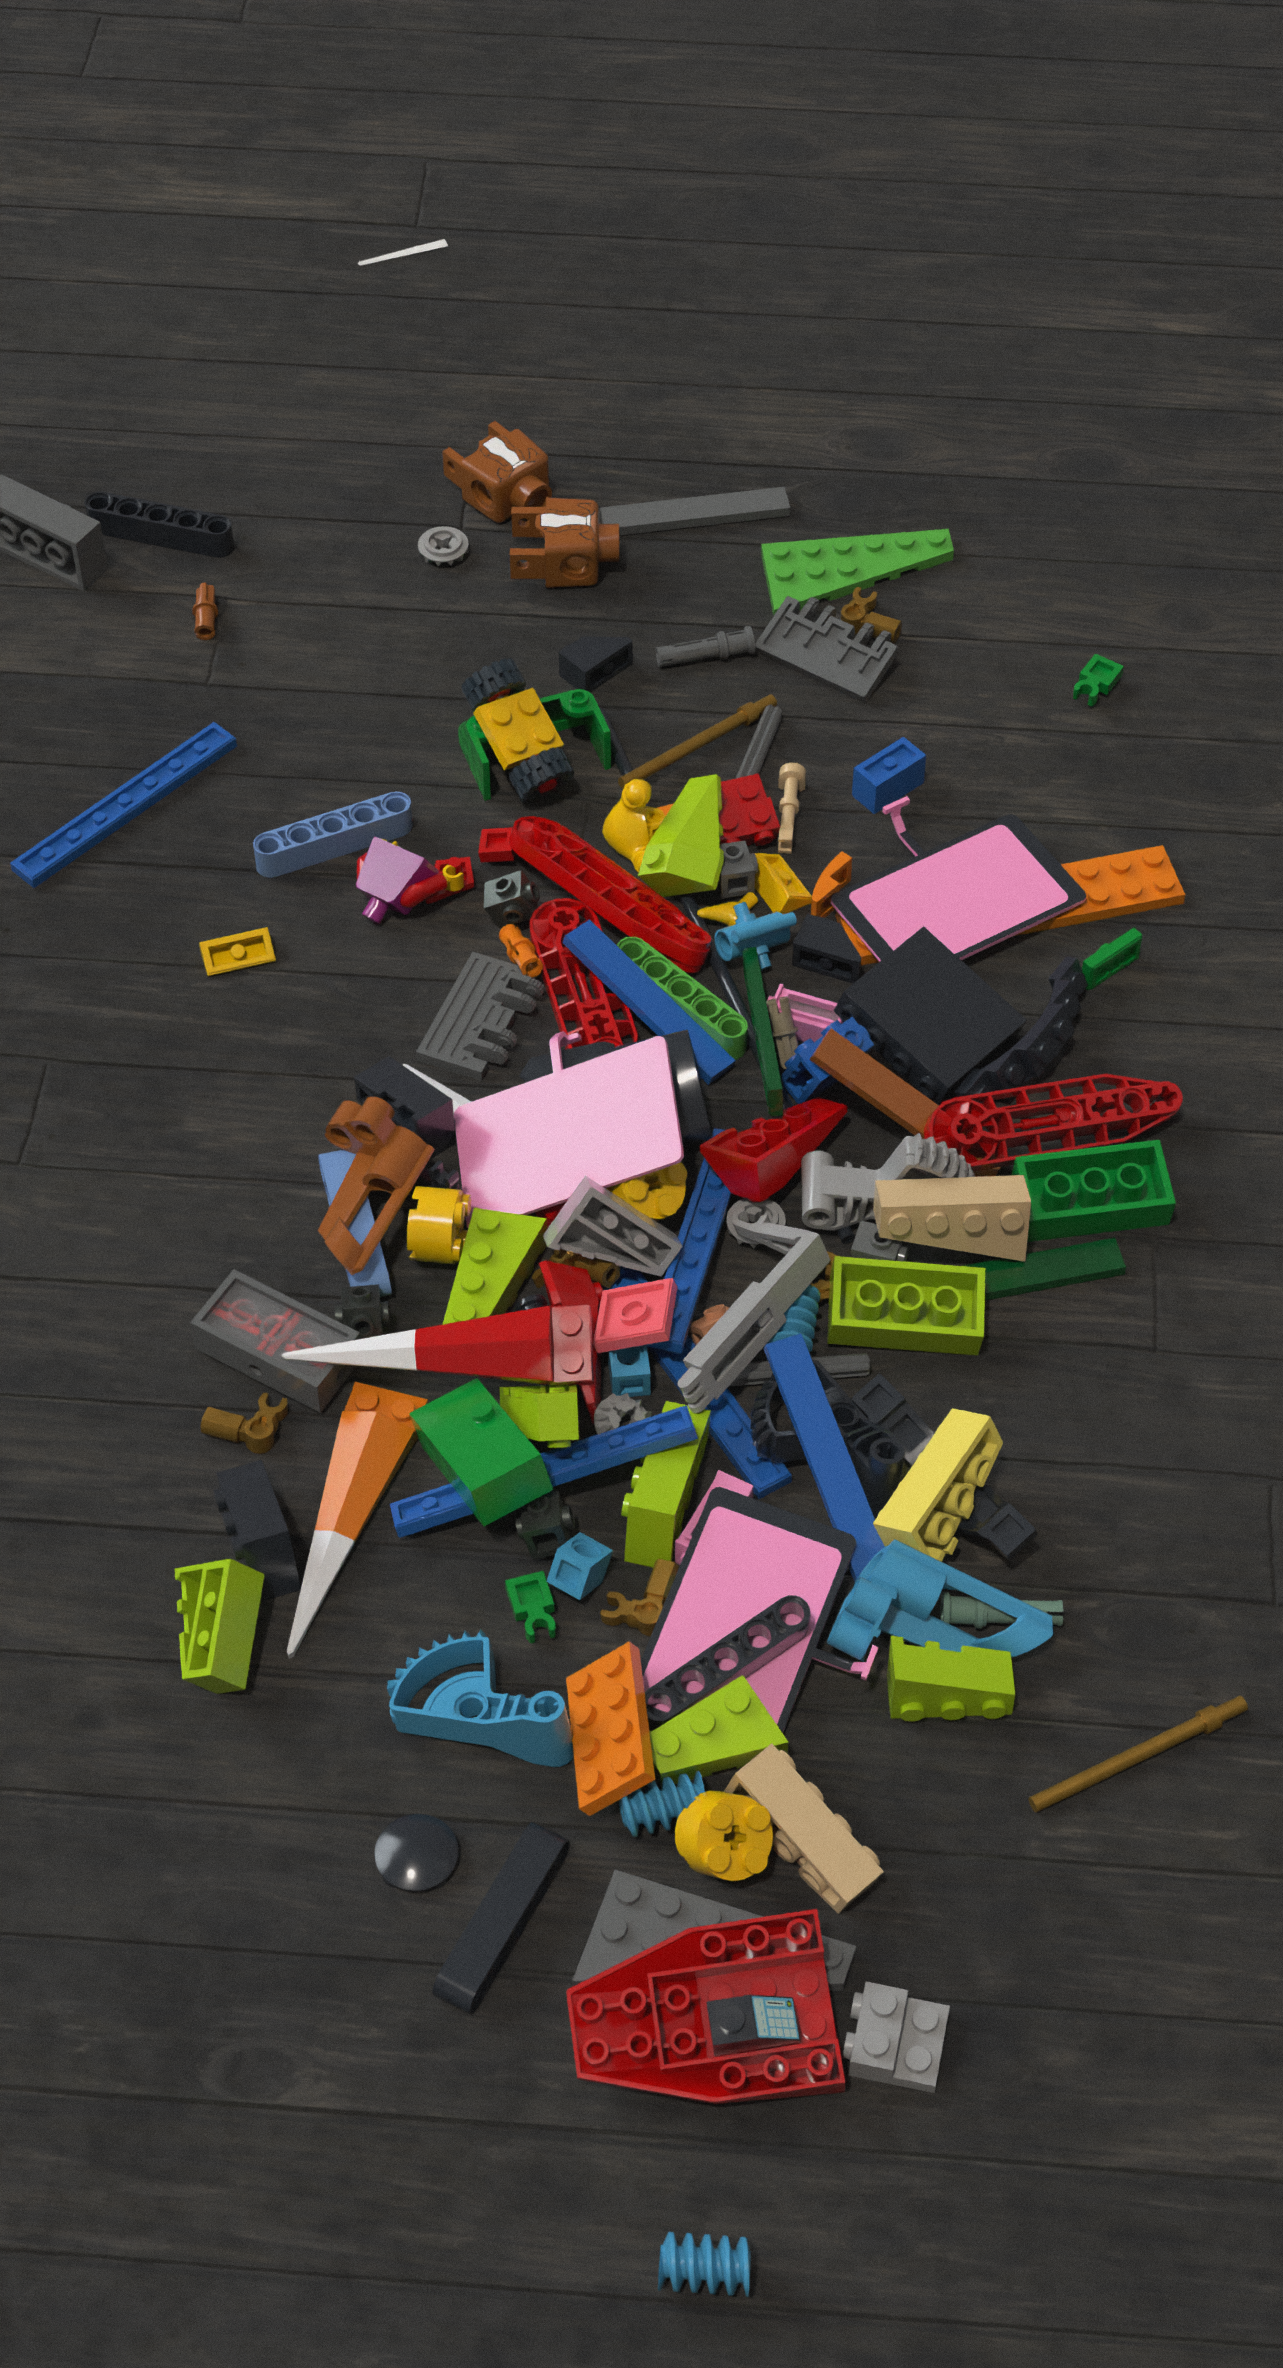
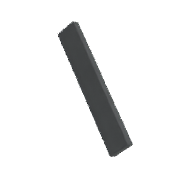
[600,487,790,536]

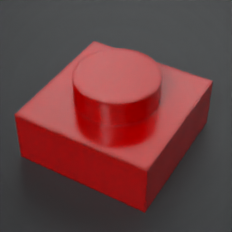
[478,827,515,863]

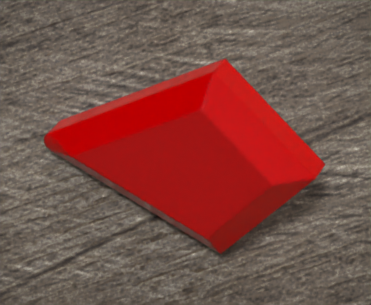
[426,857,474,904]

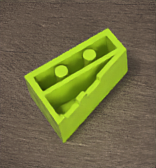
[500,1385,579,1448]
[175,1559,264,1694]
[887,1636,1015,1721]
[650,1675,788,1787]

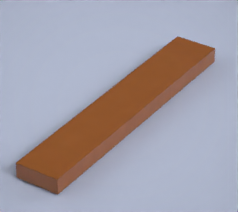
[809,1028,1001,1177]

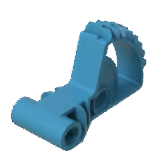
[387,1629,574,1767]

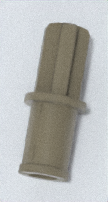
[766,996,799,1069]

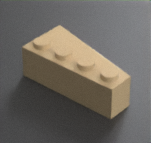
[873,1175,1031,1262]
[724,1743,884,1914]

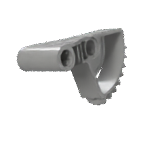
[801,1133,975,1230]

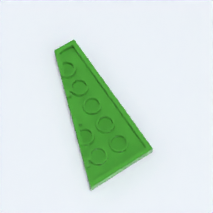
[761,529,954,616]

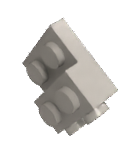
[843,1982,950,2093]

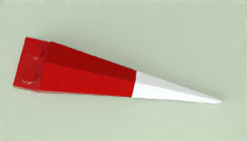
[281,1305,594,1386]

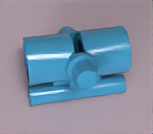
[714,902,797,971]

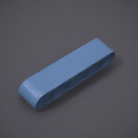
[253,792,413,878]
[318,1150,392,1297]

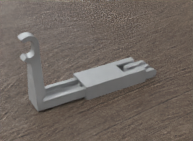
[677,1206,831,1413]

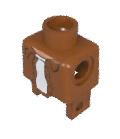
[443,421,552,523]
[510,497,619,588]

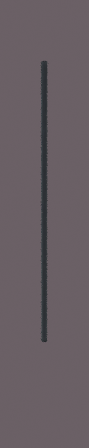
[600,708,855,1244]

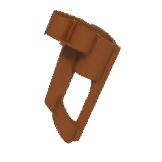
[318,1097,435,1275]

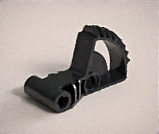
[750,1360,905,1517]

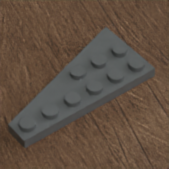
[572,1870,856,1991]

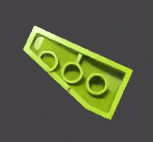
[638,774,724,897]

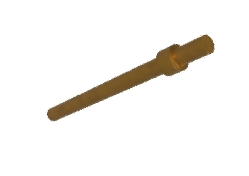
[618,694,777,789]
[1028,1695,1248,1813]

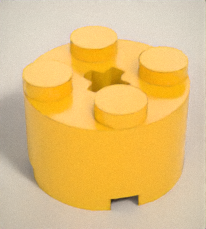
[606,1162,687,1222]
[407,1186,472,1264]
[675,1791,773,1881]

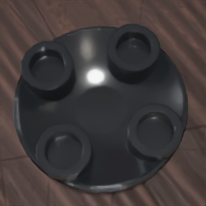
[375,1814,458,1891]

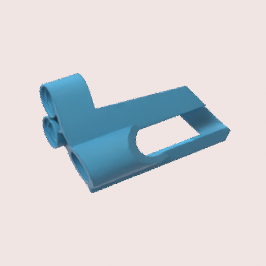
[827,1539,1053,1662]

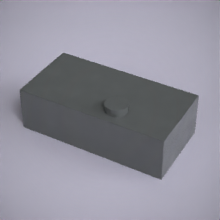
[0,474,108,591]

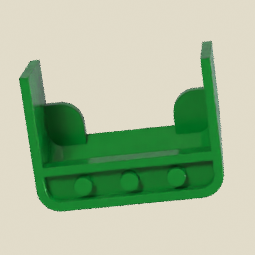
[458,689,611,801]

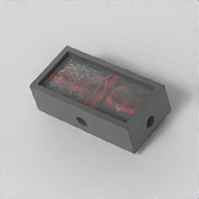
[190,1269,361,1413]

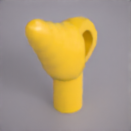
[697,892,758,926]

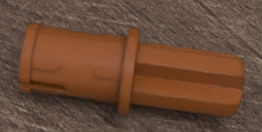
[192,582,218,640]

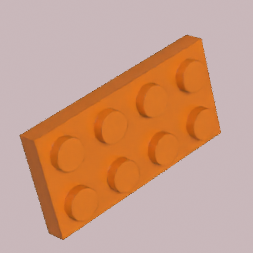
[566,1641,655,1816]

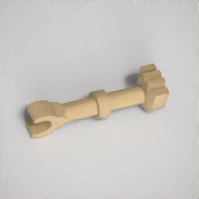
[778,763,806,854]

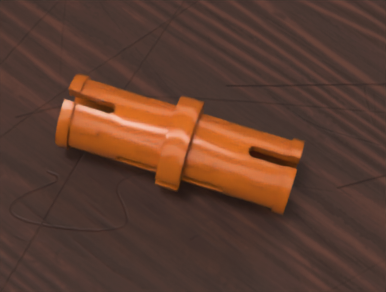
[499,924,543,978]

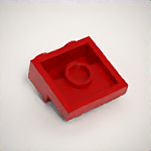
[718,773,780,846]

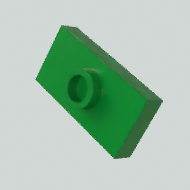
[1082,928,1142,991]

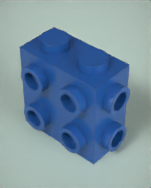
[780,1017,874,1104]

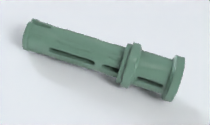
[940,1592,1063,1629]

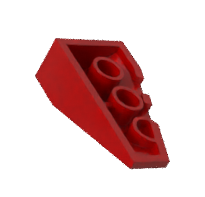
[700,1097,847,1202]
[539,1261,603,1424]

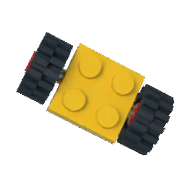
[461,658,575,802]

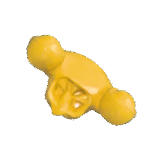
[602,779,666,873]

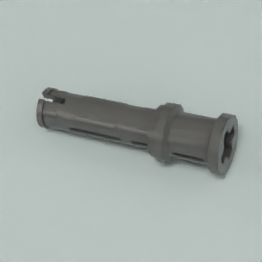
[655,626,756,668]

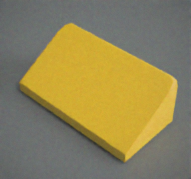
[755,853,812,914]
[199,927,276,976]

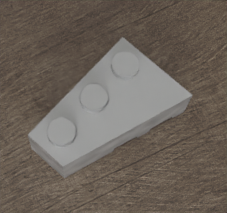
[543,1175,682,1276]

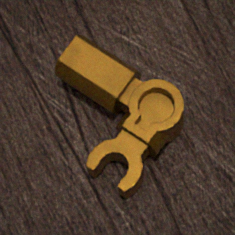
[841,587,902,644]
[532,1249,620,1288]
[201,1393,288,1454]
[600,1559,679,1636]

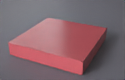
[593,1278,677,1353]

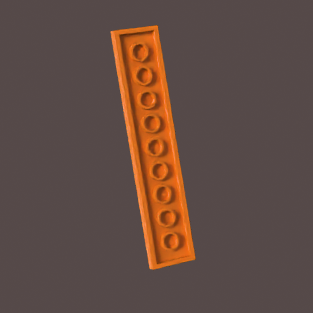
[835,845,1185,965]

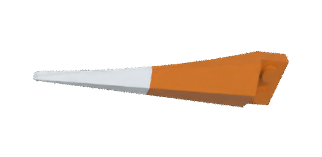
[287,1382,428,1659]

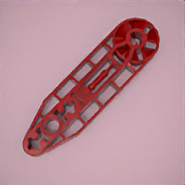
[508,816,712,973]
[530,898,638,1050]
[924,1074,1183,1171]

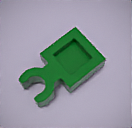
[1073,654,1124,706]
[505,1571,556,1644]

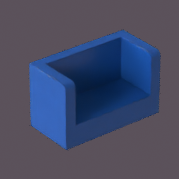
[852,737,926,814]

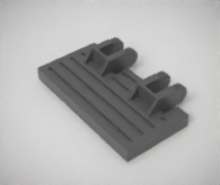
[755,596,899,704]
[416,951,545,1081]

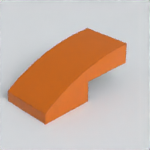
[811,851,852,918]

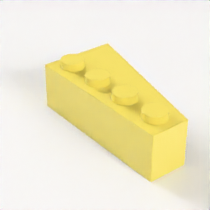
[873,1408,1003,1562]

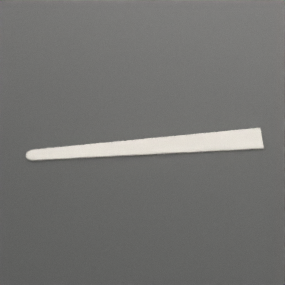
[358,239,448,265]

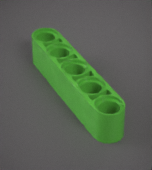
[617,937,748,1060]

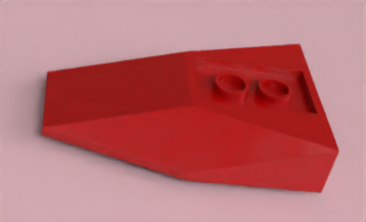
[566,1909,845,2104]

